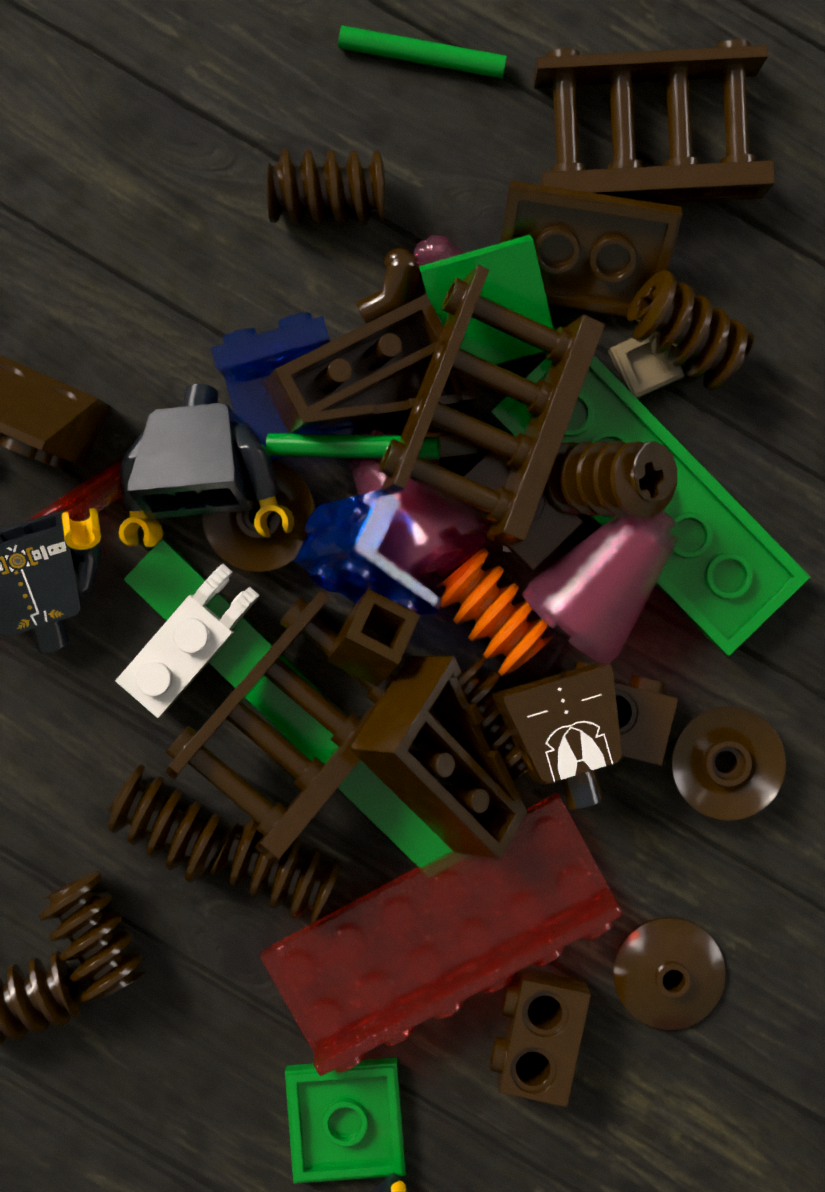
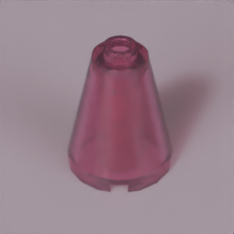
[348,430,489,593]
[523,511,679,664]

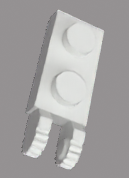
[115,564,259,718]

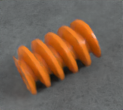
[436,548,553,676]

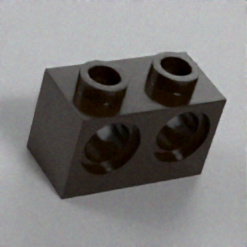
[489,966,591,1107]

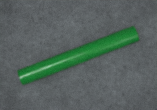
[338,25,507,79]
[266,433,441,460]

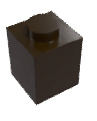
[327,588,420,687]

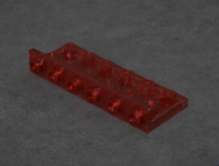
[260,792,623,1076]

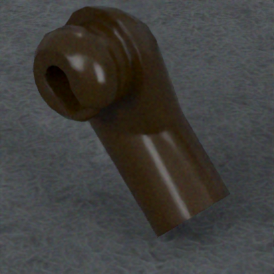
[355,247,421,324]

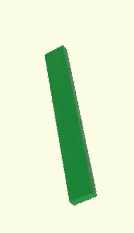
[124,539,480,892]

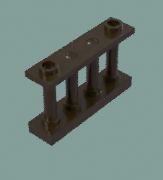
[533,39,775,204]
[379,265,605,547]
[166,590,395,862]

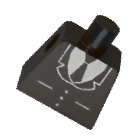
[492,663,622,810]

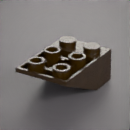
[0,355,111,470]

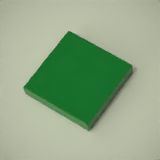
[419,235,554,365]
[285,1057,406,1184]

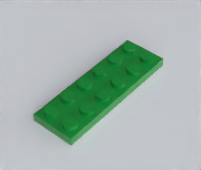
[490,355,810,656]

